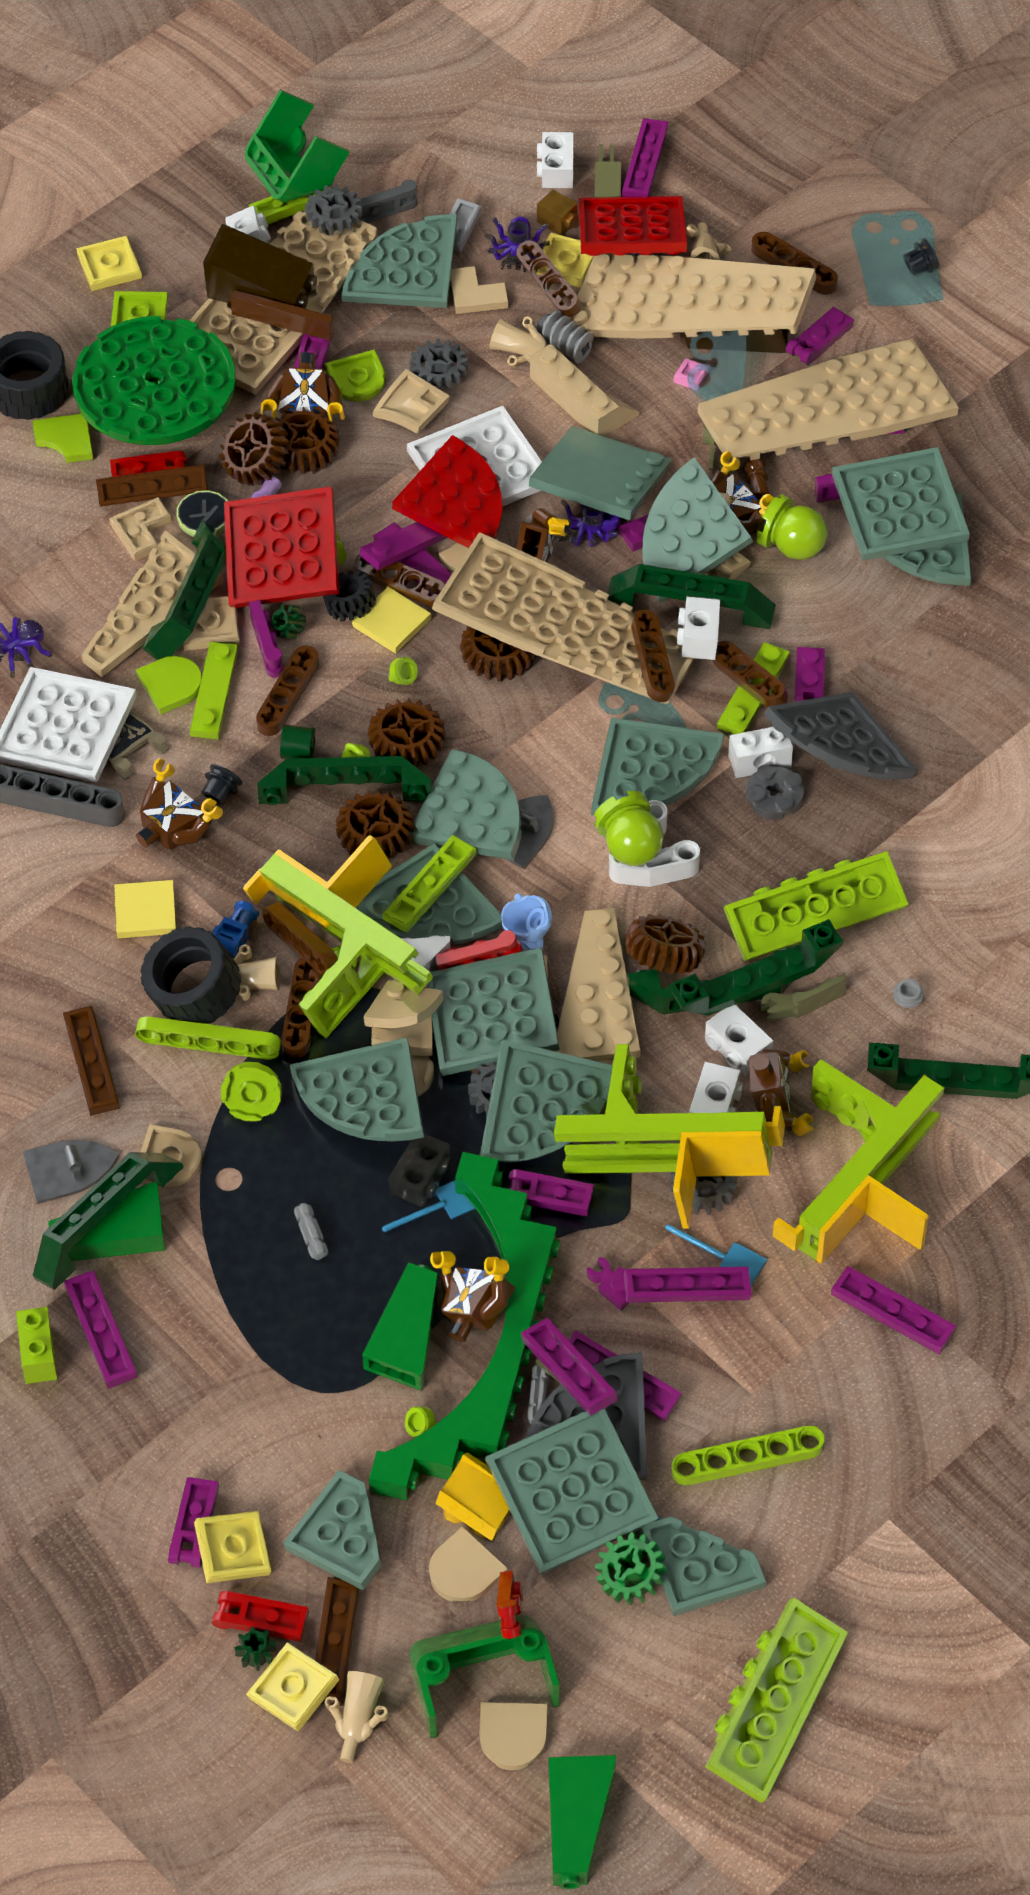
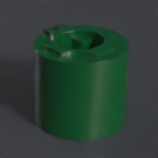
[280,725,316,759]

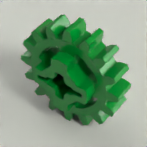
[595,1532,667,1605]

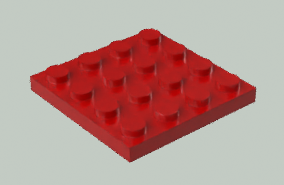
[579,196,687,256]
[224,486,339,608]

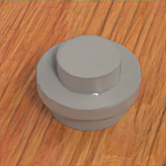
[893,979,923,1008]

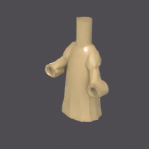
[686,222,732,260]
[489,316,562,367]
[201,944,280,1001]
[325,1671,389,1763]

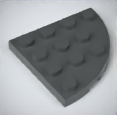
[764,692,917,780]
[525,1353,647,1480]

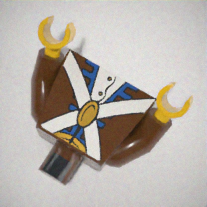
[261,352,345,421]
[711,451,774,535]
[516,508,569,563]
[136,758,223,849]
[749,1049,814,1136]
[430,1251,515,1342]

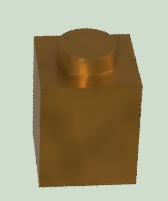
[537,189,578,235]

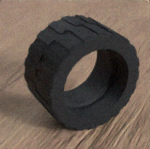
[0,331,68,420]
[140,926,241,1024]

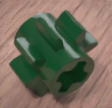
[272,604,306,639]
[234,1627,276,1671]

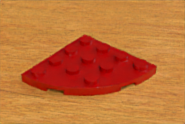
[392,435,502,548]

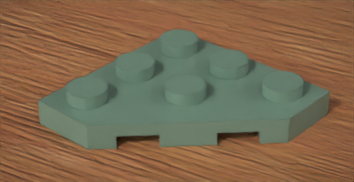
[283,1470,382,1591]
[640,1516,766,1616]

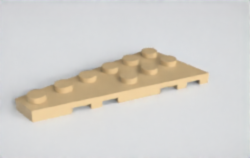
[81,531,223,677]
[555,908,640,1061]

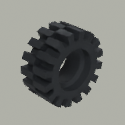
[323,570,376,621]

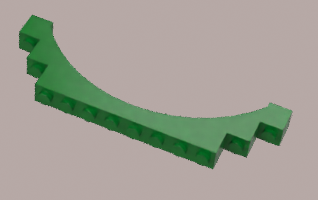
[369,1152,561,1501]

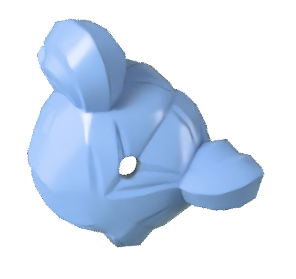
[501,893,552,951]

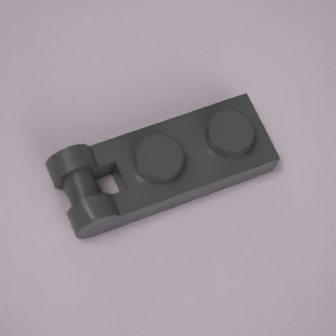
[349,180,417,223]

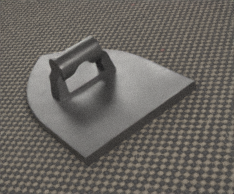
[506,795,553,869]
[23,1140,119,1204]

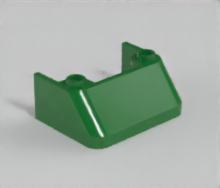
[244,89,350,202]
[410,1615,559,1738]

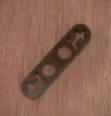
[751,232,838,295]
[516,240,582,317]
[355,555,445,608]
[631,610,675,702]
[712,641,788,708]
[256,645,319,736]
[262,902,338,976]
[281,958,322,1059]

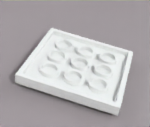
[407,406,542,506]
[0,667,137,783]

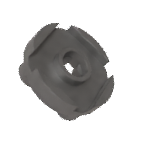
[746,764,804,820]

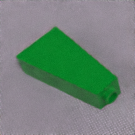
[48,1182,165,1261]
[362,1262,438,1391]
[548,1755,616,1889]

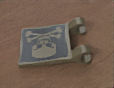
[107,710,169,780]

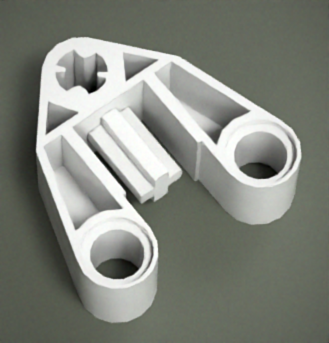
[609,800,700,887]

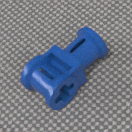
[212,901,259,959]

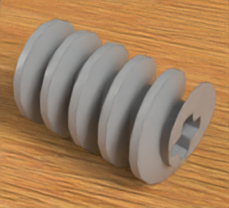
[536,310,594,364]

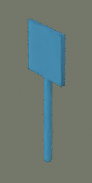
[382,1181,475,1232]
[665,1224,767,1286]

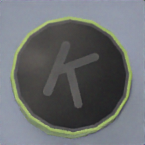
[177,491,227,537]

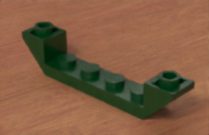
[142,520,226,660]
[607,564,776,629]
[257,756,431,805]
[668,919,843,1016]
[627,947,792,1015]
[867,1042,1030,1099]
[33,1152,184,1290]

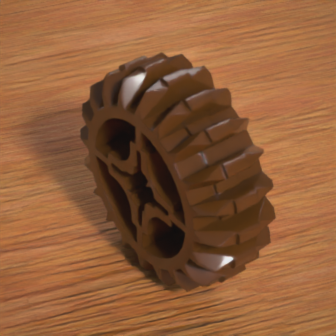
[266,408,340,475]
[219,412,290,487]
[460,626,535,682]
[368,698,445,768]
[336,789,414,859]
[625,914,706,975]

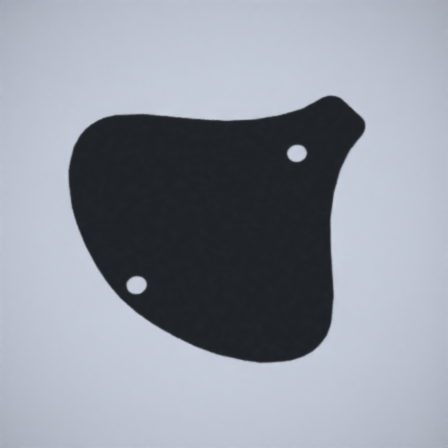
[200,987,630,1393]

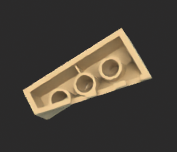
[530,344,639,437]

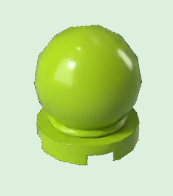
[757,494,828,561]
[594,791,663,866]

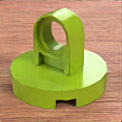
[221,1062,282,1122]

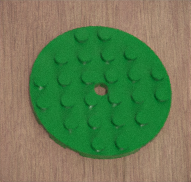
[72,316,235,445]

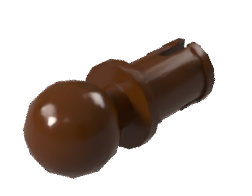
[744,458,769,502]

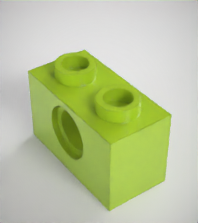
[16,1307,57,1384]

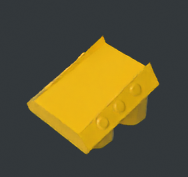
[435,1453,510,1541]

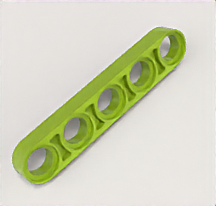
[135,1016,282,1059]
[671,1426,825,1485]

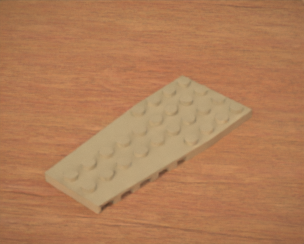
[189,210,377,395]
[569,254,817,339]
[698,338,959,463]
[432,532,695,705]

